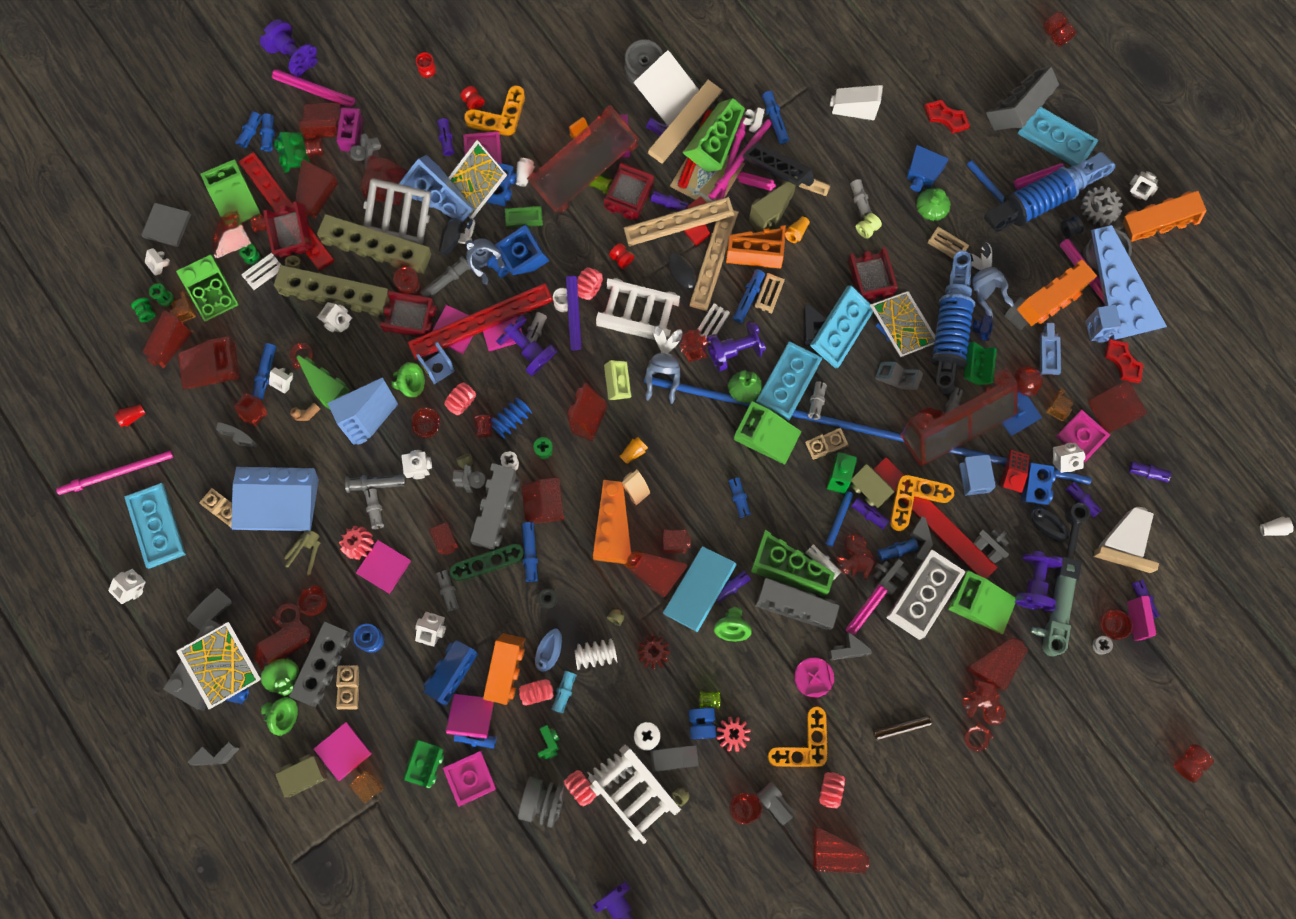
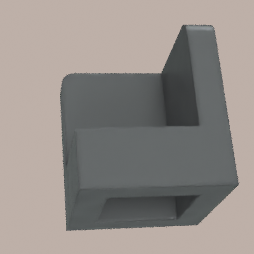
[1004,297,1028,330]

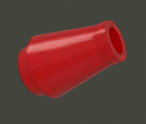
[114,404,146,427]

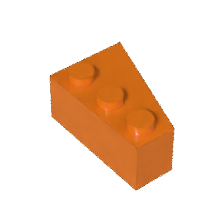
[726,225,786,268]
[483,633,526,705]

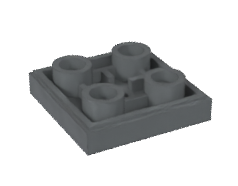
[141,203,191,247]

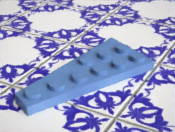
[1091,225,1167,340]

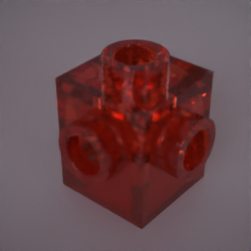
[679,329,708,362]

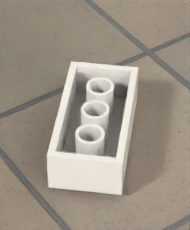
[886,550,966,640]

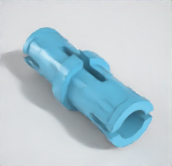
[552,671,577,713]

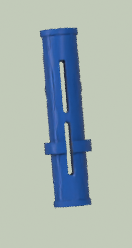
[762,91,789,144]
[732,269,765,323]
[251,343,277,400]
[522,522,538,582]

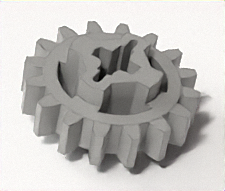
[1081,186,1123,226]

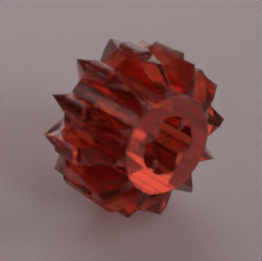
[637,635,671,670]

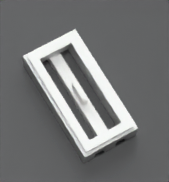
[241,253,281,290]
[695,303,730,344]

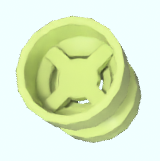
[856,213,882,239]

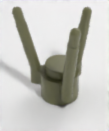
[284,531,321,576]

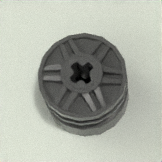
[518,776,564,828]

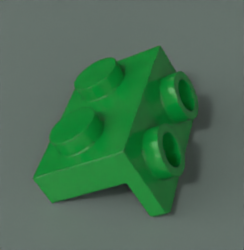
[275,132,310,173]
[964,342,997,386]
[537,725,560,760]
[402,740,444,789]

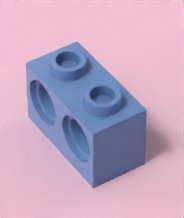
[1085,305,1121,343]

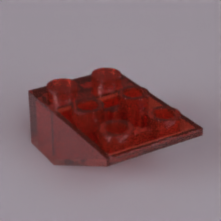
[178,336,240,389]
[567,383,607,442]

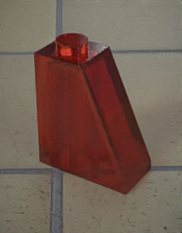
[295,160,338,218]
[143,310,192,368]
[624,550,687,597]
[253,620,311,671]
[966,638,1028,691]
[813,828,870,873]

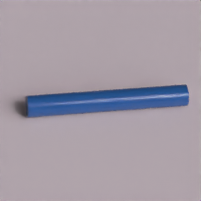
[967,160,1005,204]
[825,491,853,546]

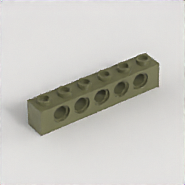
[317,214,432,274]
[274,265,390,316]

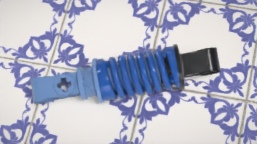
[984,152,1115,232]
[930,251,975,394]

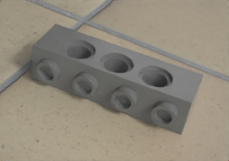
[289,622,350,707]

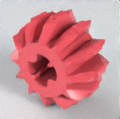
[577,267,603,300]
[444,382,476,415]
[339,526,374,560]
[519,679,553,706]
[716,717,751,752]
[564,770,597,806]
[819,772,845,808]

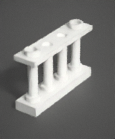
[596,278,680,340]
[588,745,681,844]

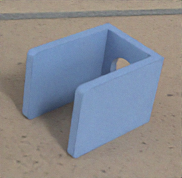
[959,455,996,496]

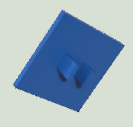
[990,387,1042,436]

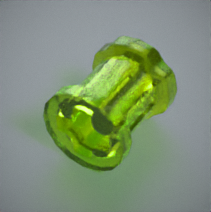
[589,172,613,194]
[699,690,720,709]

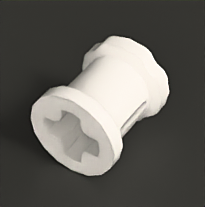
[500,451,519,471]

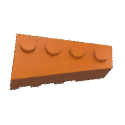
[1123,191,1206,242]
[1017,259,1097,326]
[593,480,632,565]

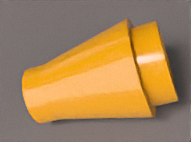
[785,216,810,243]
[620,437,648,464]

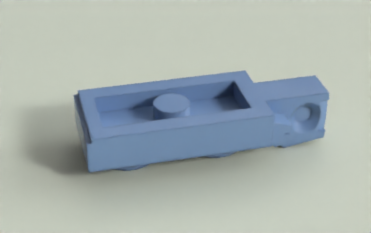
[1039,323,1061,375]

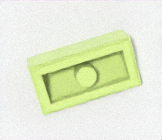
[604,360,631,400]

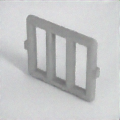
[363,178,431,245]

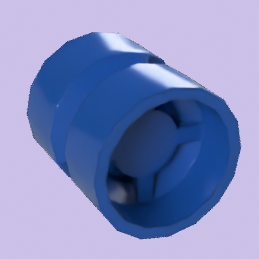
[353,624,385,653]
[689,708,716,739]

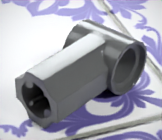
[755,781,796,825]

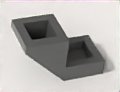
[875,362,923,390]
[909,516,933,564]
[188,742,240,766]
[650,746,699,772]

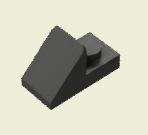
[828,632,872,660]

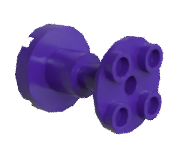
[260,19,317,77]
[496,315,557,376]
[706,322,766,372]
[1015,551,1063,611]
[592,881,633,919]

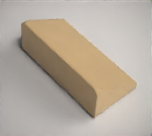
[799,179,831,196]

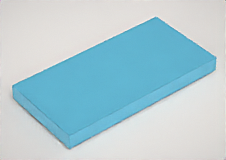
[1018,106,1099,166]
[810,286,873,368]
[756,341,823,421]
[124,483,186,569]
[663,546,737,632]

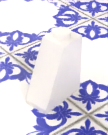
[830,85,883,120]
[1099,507,1154,558]

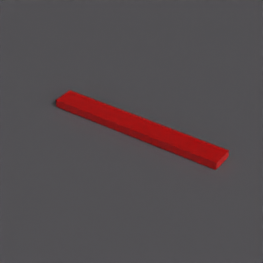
[238,152,335,272]
[408,283,553,360]
[874,458,998,579]

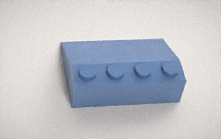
[328,378,398,445]
[231,467,319,531]

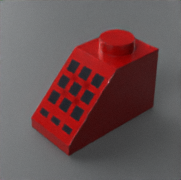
[999,450,1029,493]

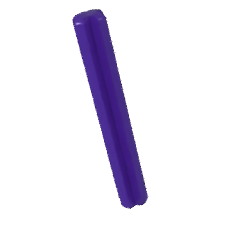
[566,276,582,350]

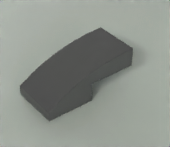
[216,422,258,449]
[187,588,232,632]

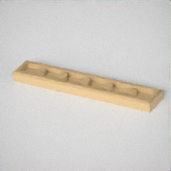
[648,80,722,164]
[624,197,734,246]
[690,210,738,311]

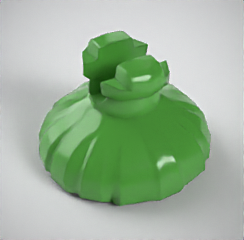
[916,188,951,221]
[392,362,425,397]
[728,370,763,403]
[714,607,751,642]
[261,659,300,696]
[261,697,298,736]

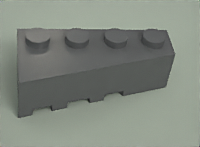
[986,67,1059,131]
[470,463,520,551]
[755,578,839,631]
[163,618,222,711]

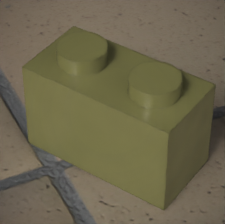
[851,464,895,508]
[275,754,327,797]

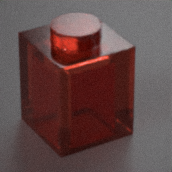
[234,393,268,427]
[429,522,458,555]
[663,530,691,553]

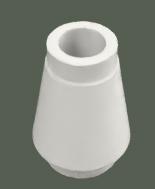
[516,158,535,187]
[1260,516,1293,536]

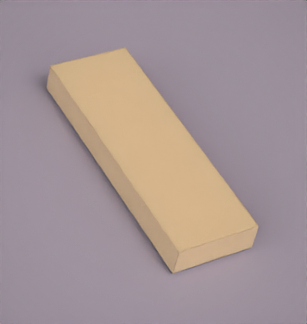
[1093,546,1159,573]

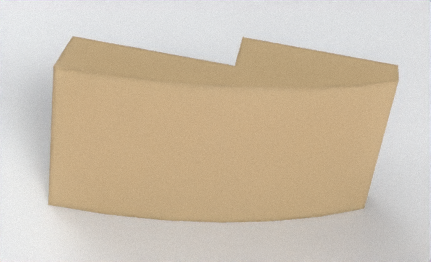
[805,428,849,460]
[622,470,650,505]
[199,488,232,527]
[336,665,359,710]

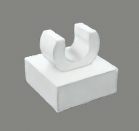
[743,107,764,133]
[145,248,170,275]
[269,368,293,393]

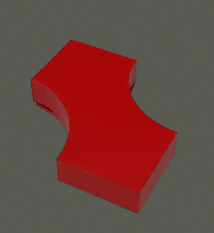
[924,100,970,133]
[684,196,710,246]
[1104,339,1144,383]

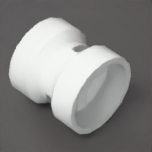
[553,288,568,312]

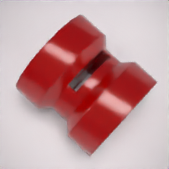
[416,52,436,78]
[460,86,485,110]
[609,243,635,269]

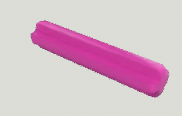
[1014,164,1064,189]
[737,172,776,191]
[846,584,887,636]

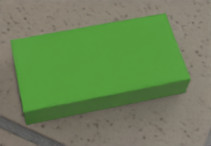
[505,206,543,228]

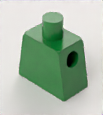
[826,452,857,494]

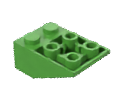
[201,159,261,229]
[176,254,239,322]
[297,355,350,410]
[734,401,802,465]
[947,571,1015,635]

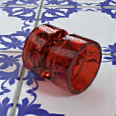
[1043,12,1076,47]
[393,267,422,296]
[1173,744,1214,783]

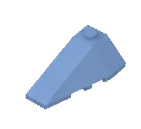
[399,155,474,223]

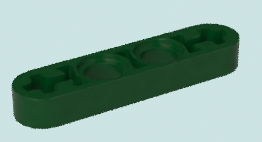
[450,544,524,582]

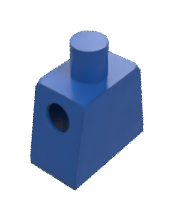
[907,145,948,192]

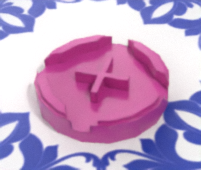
[794,657,834,698]

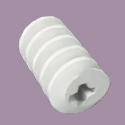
[575,639,617,670]
[634,723,660,750]
[587,753,633,791]

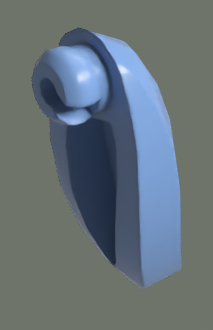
[535,629,562,672]

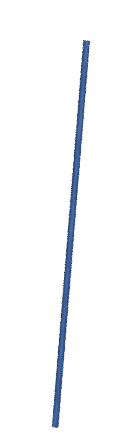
[644,375,1092,485]

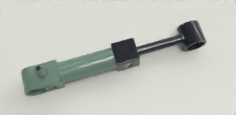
[1030,503,1090,656]

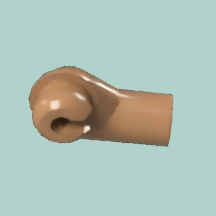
[290,403,320,421]

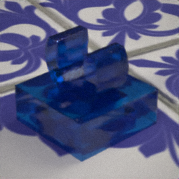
[972,315,993,341]

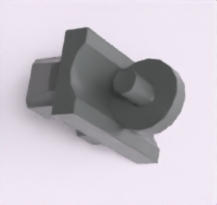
[350,134,381,169]
[453,466,486,493]
[973,529,1009,564]
[873,559,909,596]

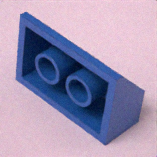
[423,640,478,706]

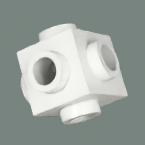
[1130,171,1158,200]
[317,302,352,333]
[1053,443,1085,473]
[402,450,432,479]
[108,569,145,604]
[415,612,446,647]

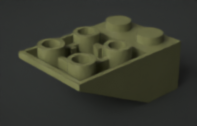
[749,176,797,232]

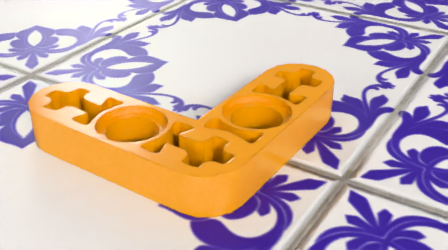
[465,86,525,136]
[890,475,954,531]
[767,707,827,767]

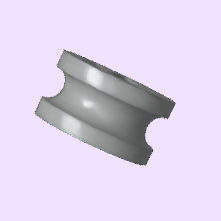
[1092,636,1113,655]

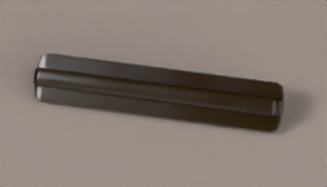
[873,716,932,741]

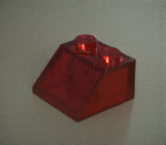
[360,156,408,205]
[212,211,251,259]
[1088,380,1147,433]
[522,477,564,524]

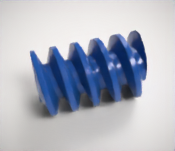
[491,397,533,439]

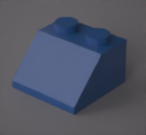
[495,225,549,275]

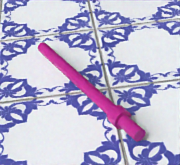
[716,117,746,200]
[708,119,772,200]
[56,450,174,495]

